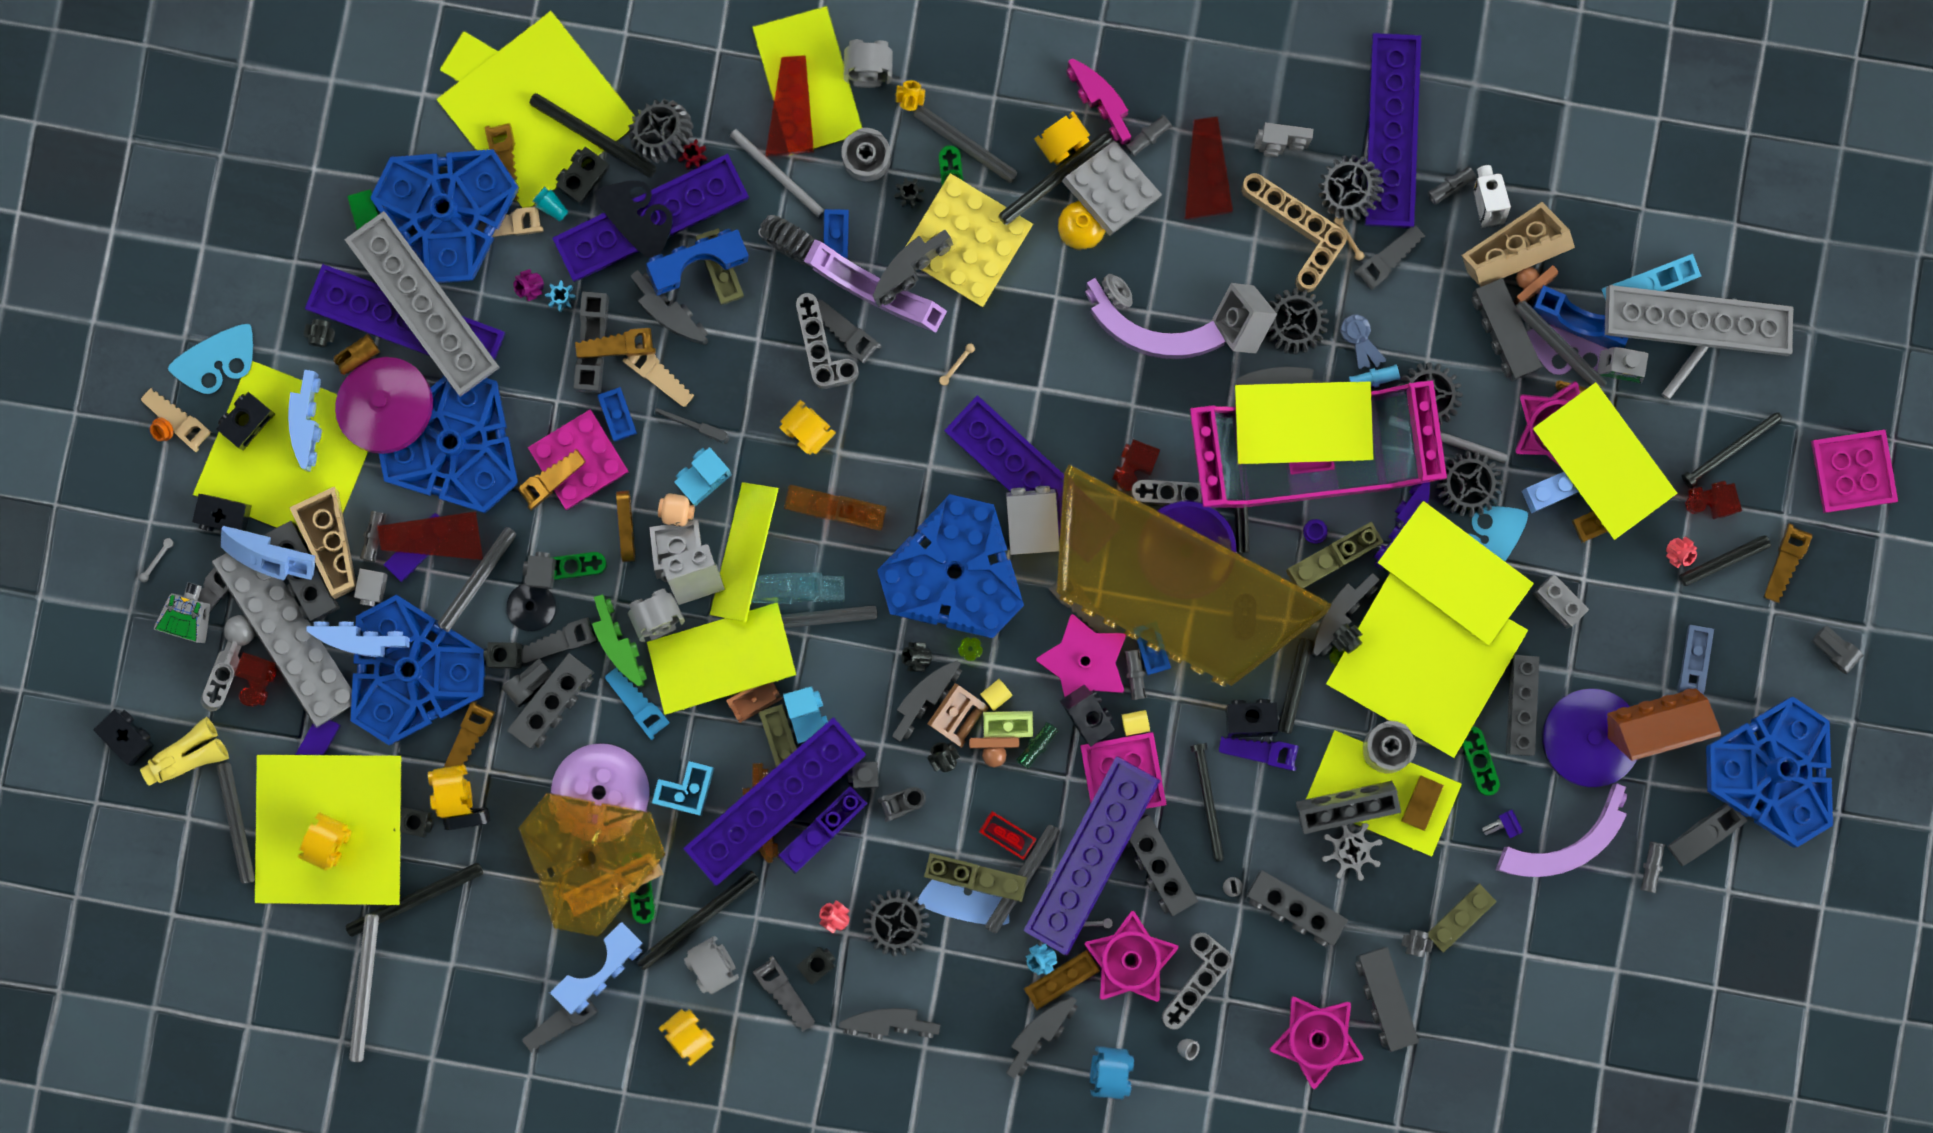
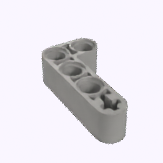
[796,293,859,389]
[1131,460,1229,508]
[1162,933,1232,1029]

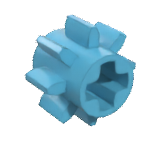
[545,280,577,312]
[1026,944,1057,975]

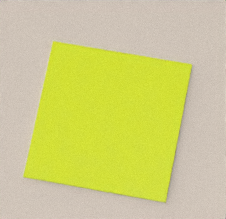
[436,11,635,208]
[193,361,368,538]
[1326,573,1528,758]
[255,755,401,905]

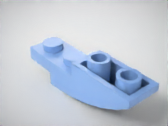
[288,370,322,472]
[221,526,315,580]
[307,622,410,657]

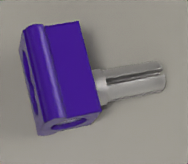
[1482,809,1523,838]

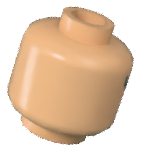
[658,493,695,527]

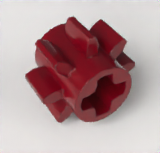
[678,139,707,170]

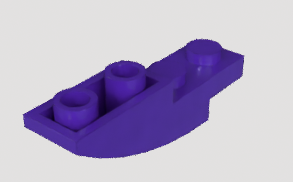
[1374,482,1430,570]
[778,786,867,874]

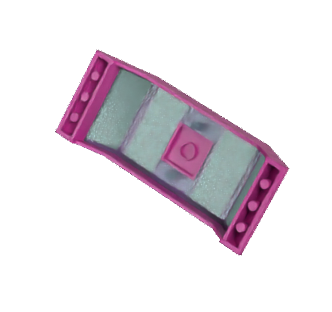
[1190,380,1447,508]

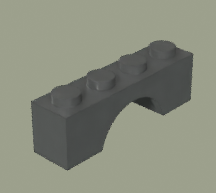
[574,292,609,394]

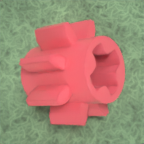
[1666,536,1697,568]
[819,900,850,933]

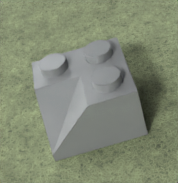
[1211,283,1277,354]

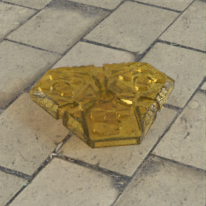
[519,793,665,937]

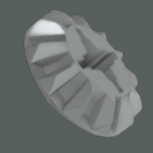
[1102,274,1133,309]

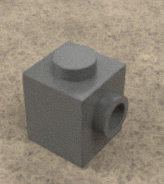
[523,552,556,589]
[848,762,879,789]

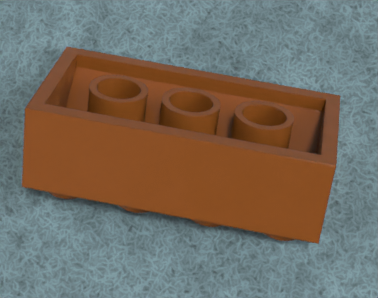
[1607,688,1721,761]

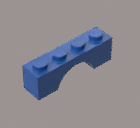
[646,229,749,296]
[1532,285,1628,349]

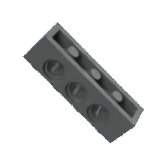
[265,521,341,622]
[507,653,594,750]
[1506,655,1540,756]
[1296,781,1401,834]
[1126,815,1199,916]
[1246,870,1348,947]

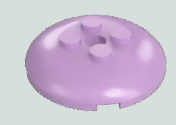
[551,744,650,842]

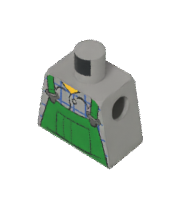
[1597,347,1648,384]
[154,582,210,643]

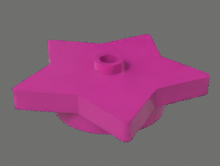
[1515,381,1580,468]
[1036,614,1126,698]
[1085,911,1179,1002]
[1269,996,1364,1089]

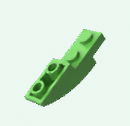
[592,594,647,687]

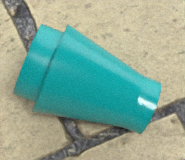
[532,187,569,222]

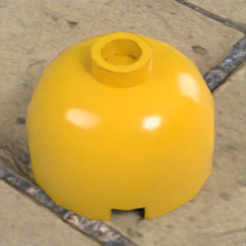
[1058,201,1105,250]

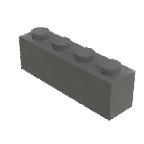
[1471,278,1542,382]
[1355,947,1419,1052]

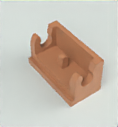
[726,682,782,723]

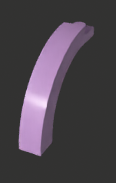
[804,240,947,333]
[1085,278,1226,359]
[1496,784,1627,877]

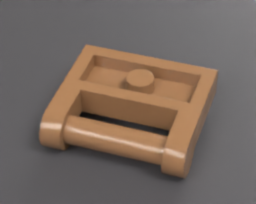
[928,683,989,748]

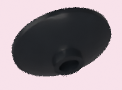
[506,583,556,631]

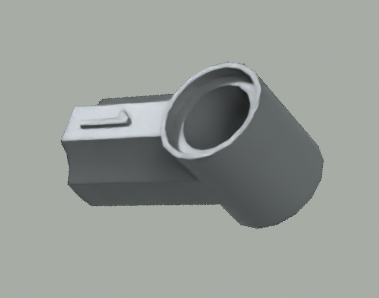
[1811,625,1864,674]
[502,659,552,707]

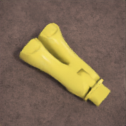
[140,717,229,786]

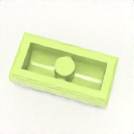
[983,711,1033,738]

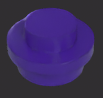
[1303,519,1328,544]

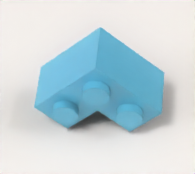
[674,447,732,506]
[783,686,828,744]
[652,761,715,816]

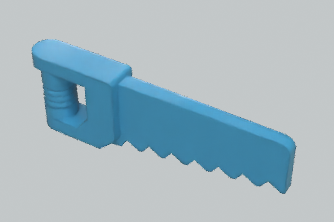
[605,667,670,740]

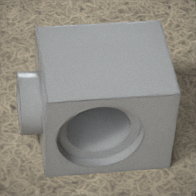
[354,568,388,607]

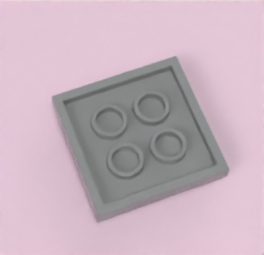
[1062,140,1162,236]

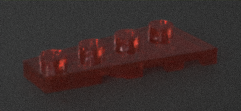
[765,55,814,156]
[1184,116,1233,220]
[378,511,483,560]

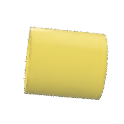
[980,679,1013,711]
[1121,710,1150,736]

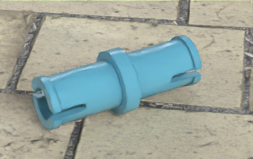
[1349,364,1400,388]

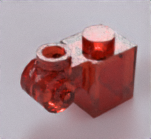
[1112,439,1160,491]
[1685,481,1742,520]
[235,652,277,707]

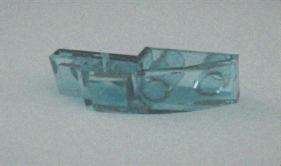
[751,573,845,604]

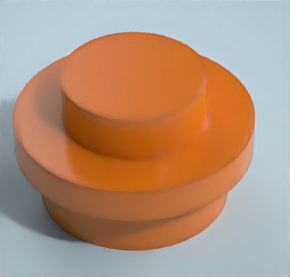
[150,417,173,441]

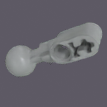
[201,615,256,711]

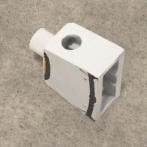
[1474,165,1511,228]

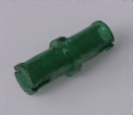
[1016,722,1059,769]

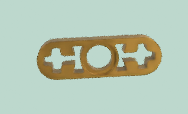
[616,490,635,562]

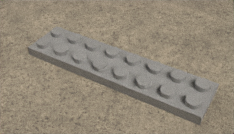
[344,211,500,397]
[1605,285,1793,356]
[212,553,359,728]

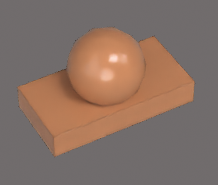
[1514,265,1559,305]
[969,737,1019,768]

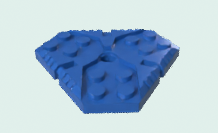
[370,149,519,283]
[379,376,519,514]
[877,494,1024,639]
[350,595,485,745]
[1706,696,1833,848]

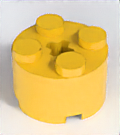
[1034,111,1090,165]
[779,399,836,455]
[428,764,473,818]
[298,813,352,870]
[658,1009,714,1066]

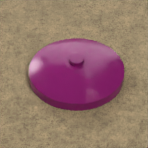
[335,357,433,454]

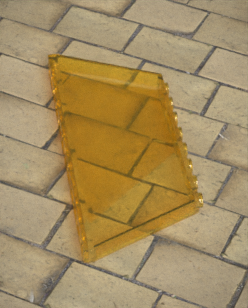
[1057,464,1332,687]

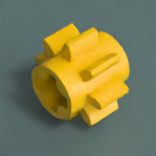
[895,80,925,111]

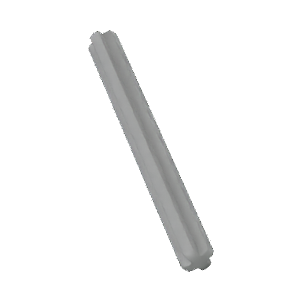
[349,914,379,1062]

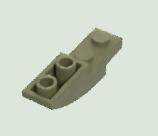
[1285,521,1384,591]
[924,853,1028,902]

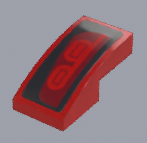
[979,811,1037,860]

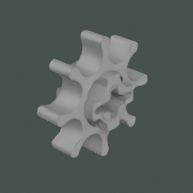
[1321,823,1382,881]

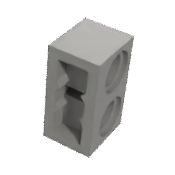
[1533,574,1589,629]

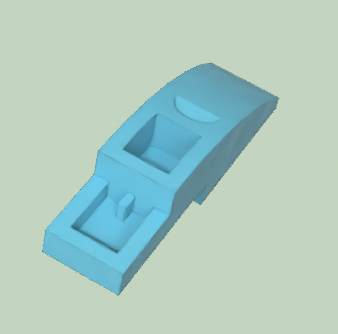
[1601,254,1701,300]

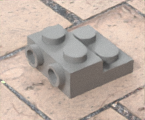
[1254,122,1314,157]
[649,520,702,582]

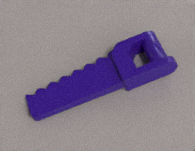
[1219,736,1299,771]

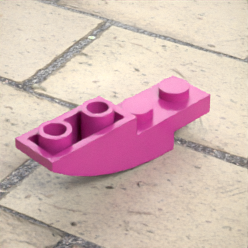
[1066,59,1131,146]

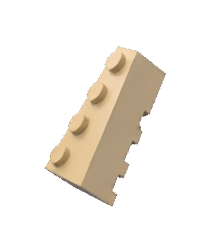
[1462,202,1575,287]
[289,486,356,599]

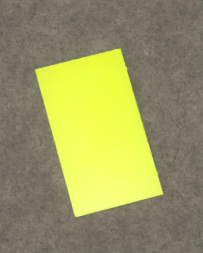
[753,6,862,156]
[1235,381,1373,465]
[1533,382,1678,540]
[1377,501,1534,646]
[647,602,796,715]
[1306,730,1462,857]

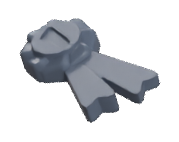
[1340,314,1386,369]

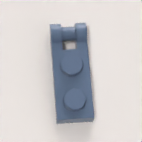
[1677,625,1714,695]

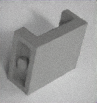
[1006,486,1060,555]
[661,544,725,605]

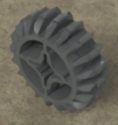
[628,99,694,164]
[1318,155,1384,221]
[758,215,816,266]
[1267,288,1329,354]
[1396,362,1463,427]
[1436,451,1503,518]
[863,889,930,957]

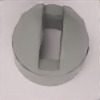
[1223,877,1243,897]
[1177,1039,1199,1060]

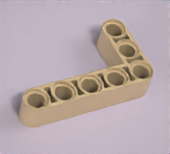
[1242,173,1347,293]

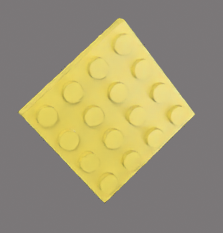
[906,173,1033,308]

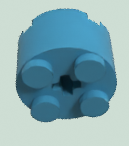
[1090,1046,1134,1099]

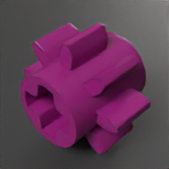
[513,269,544,301]

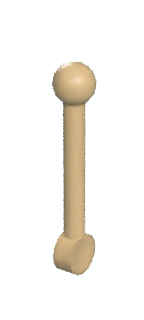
[1334,217,1364,260]
[940,344,975,386]

